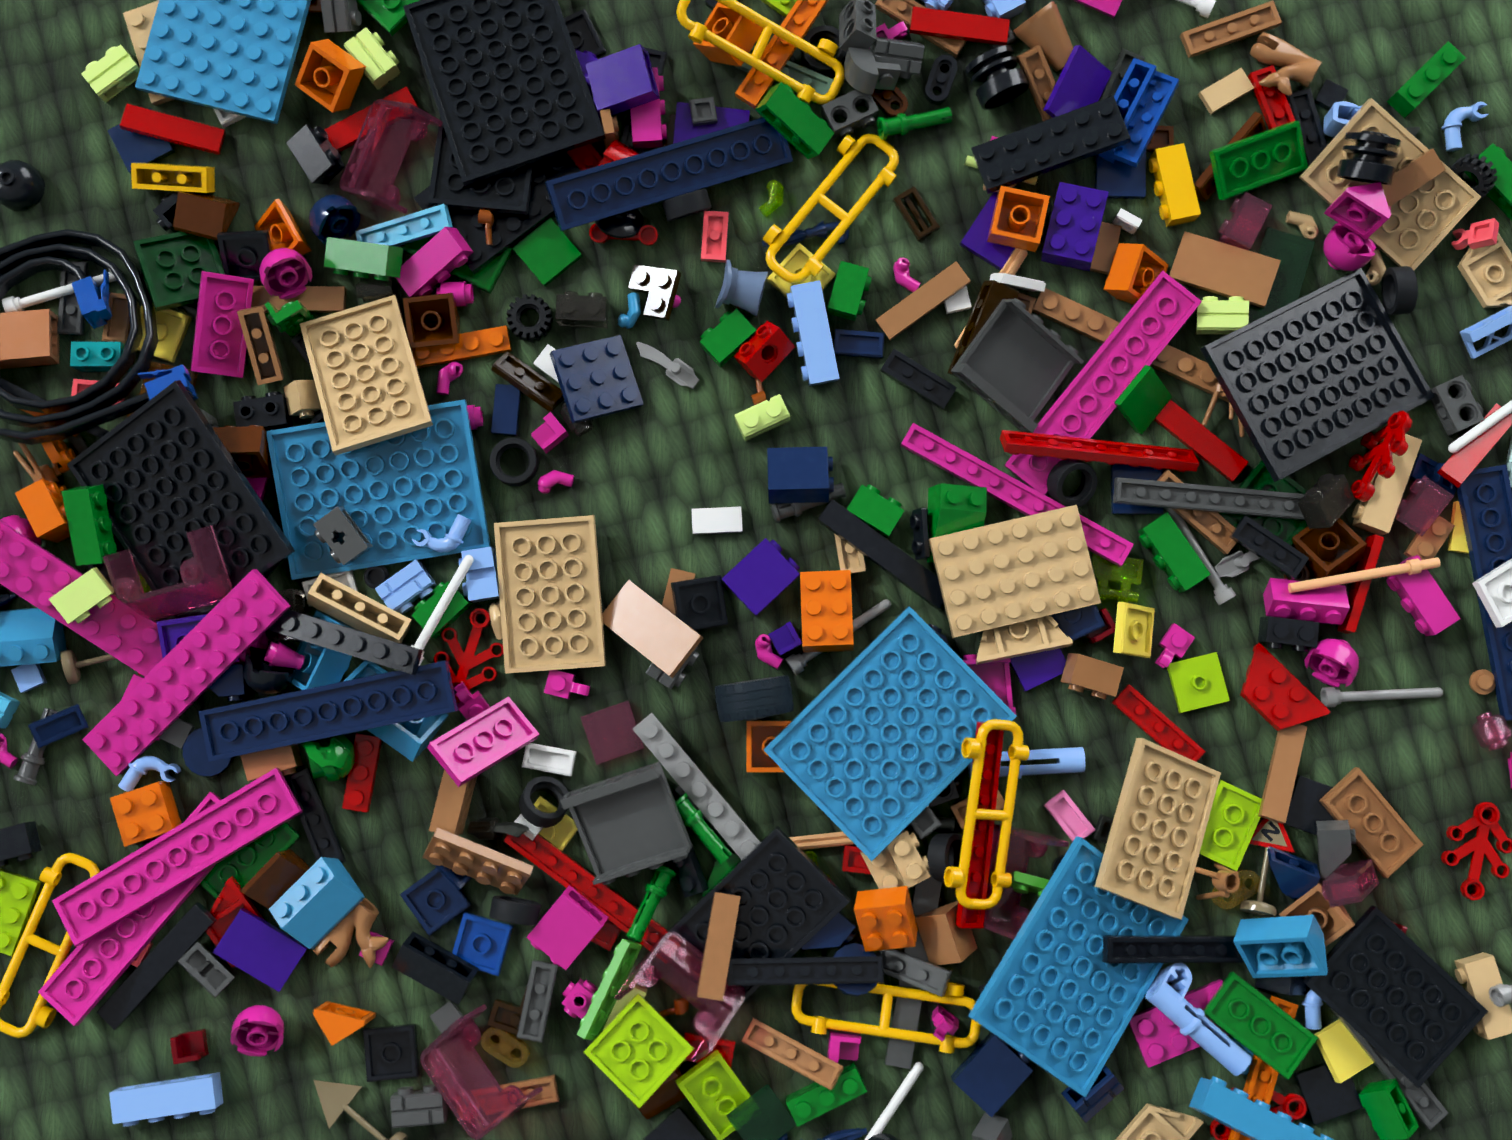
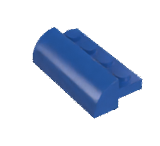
[1098,58,1179,168]

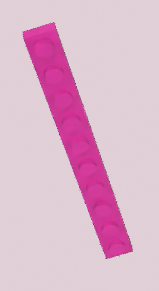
[901,423,1134,567]

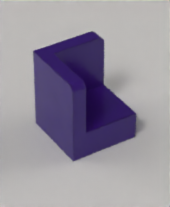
[768,621,802,656]

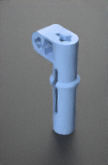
[968,747,1085,779]
[1145,963,1251,1076]

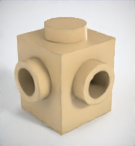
[283,380,321,419]

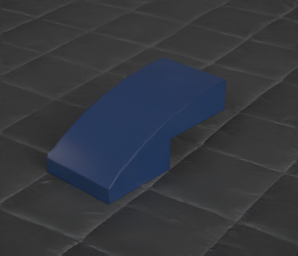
[1409,453,1456,496]

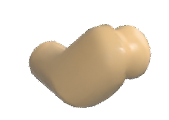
[1286,211,1319,240]
[1366,249,1386,286]
[488,601,502,640]

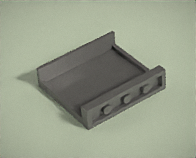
[951,298,1084,433]
[560,761,692,885]

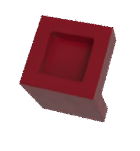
[1086,608,1116,644]
[170,1029,209,1065]

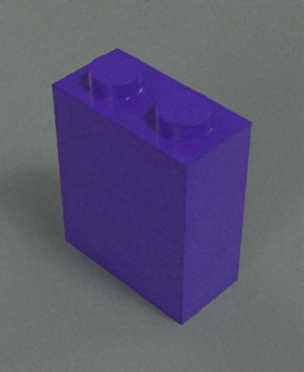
[585,44,660,116]
[722,538,800,617]

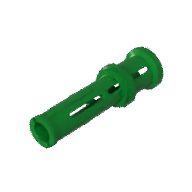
[877,107,952,140]
[675,793,732,864]
[626,866,676,943]

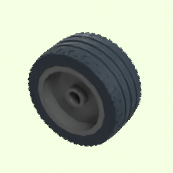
[715,675,794,722]

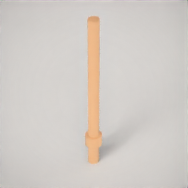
[1288,557,1441,593]

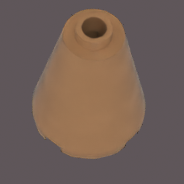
[1013,1,1073,72]

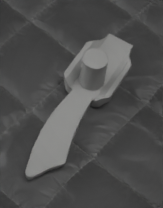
[636,342,700,389]
[1213,551,1260,578]

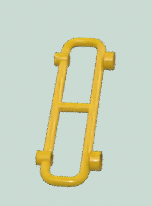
[676,0,845,105]
[762,133,899,284]
[944,719,1030,910]
[0,853,100,1038]
[791,982,981,1053]

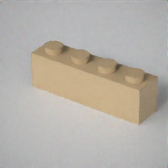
[1352,434,1422,536]
[307,573,412,643]

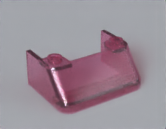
[340,99,443,214]
[103,525,232,621]
[983,824,1069,940]
[614,932,745,1062]
[420,1004,543,1140]

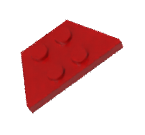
[1240,643,1331,731]
[206,875,264,967]

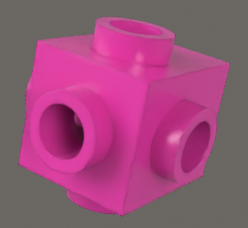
[561,978,598,1019]

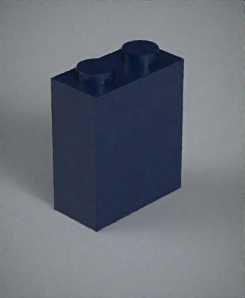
[767,447,834,504]
[950,1032,1033,1117]

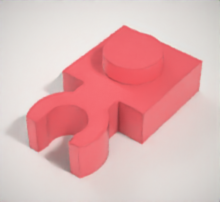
[1451,218,1499,250]

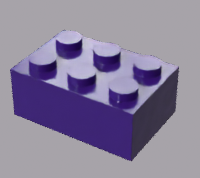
[1041,182,1109,271]

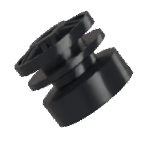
[965,45,1029,110]
[1337,131,1401,185]

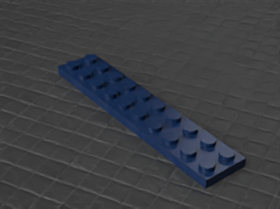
[545,118,793,231]
[1456,464,1512,721]
[199,660,458,762]

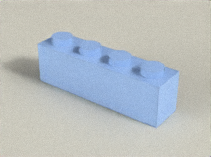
[786,280,840,386]
[109,1072,224,1127]

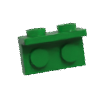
[264,300,315,337]

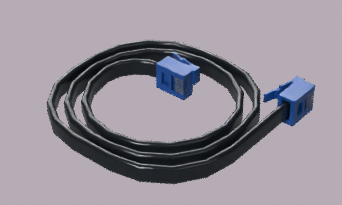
[0,229,198,445]

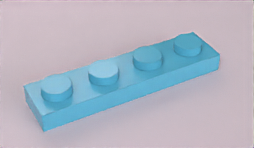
[355,204,453,247]

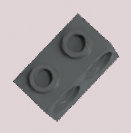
[839,0,877,52]
[821,89,879,139]
[1430,375,1485,436]
[178,942,235,998]

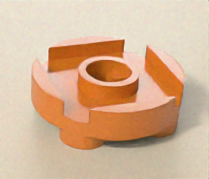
[38,426,77,473]

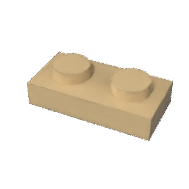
[834,534,866,574]

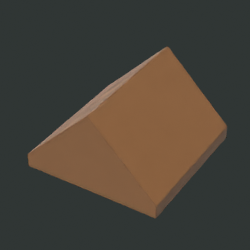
[1278,883,1355,947]
[915,901,977,965]

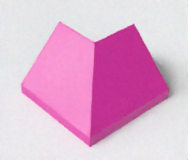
[1324,182,1391,240]

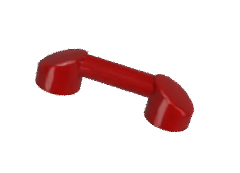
[589,223,659,246]

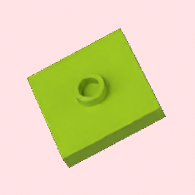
[1167,652,1230,713]

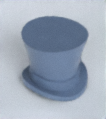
[715,260,768,317]

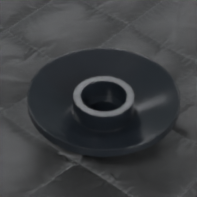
[595,209,643,239]

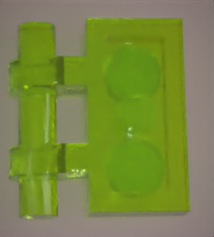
[1091,553,1144,603]

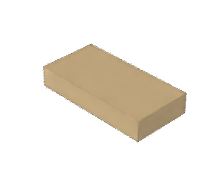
[1198,67,1254,115]

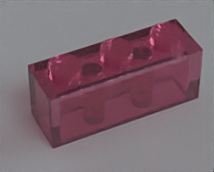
[1322,859,1379,907]

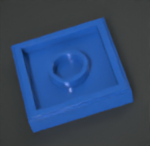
[452,912,514,976]

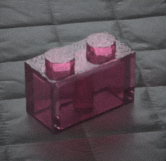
[1218,192,1273,250]
[1395,475,1454,536]

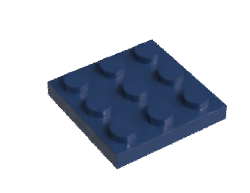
[550,335,644,424]

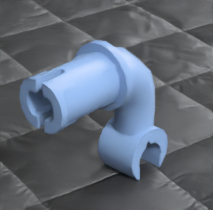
[1441,102,1488,152]
[412,514,472,552]
[118,756,181,792]
[1302,989,1323,1030]

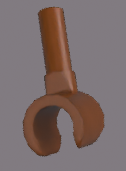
[478,209,495,246]
[751,379,767,406]
[658,998,689,1017]

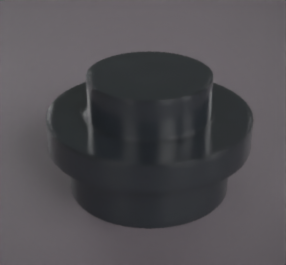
[364,565,390,589]

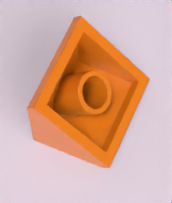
[254,199,312,256]
[313,1001,376,1046]

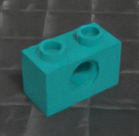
[70,342,131,372]

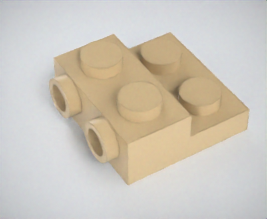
[860,829,931,889]

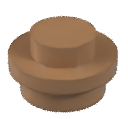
[1469,669,1496,695]

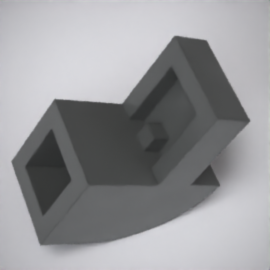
[843,47,901,95]

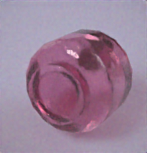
[1472,712,1512,751]

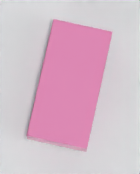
[1043,789,1095,842]

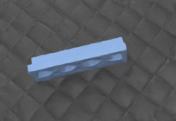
[1460,305,1512,359]

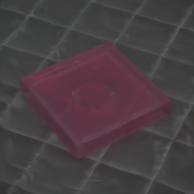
[580,701,645,765]

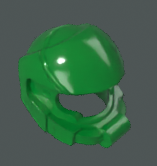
[300,734,355,782]

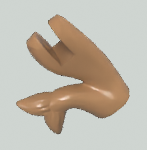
[1250,32,1322,95]
[313,898,389,968]

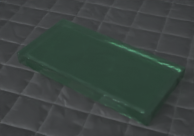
[1248,227,1315,324]

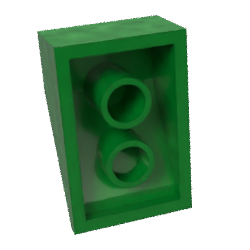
[927,483,987,563]

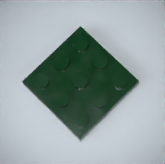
[133,231,225,311]
[1219,459,1324,545]

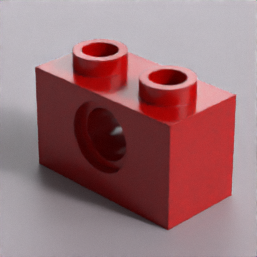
[733,321,795,383]

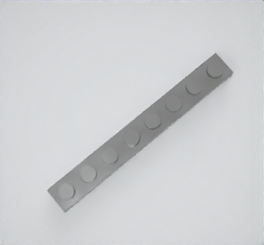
[633,713,760,860]

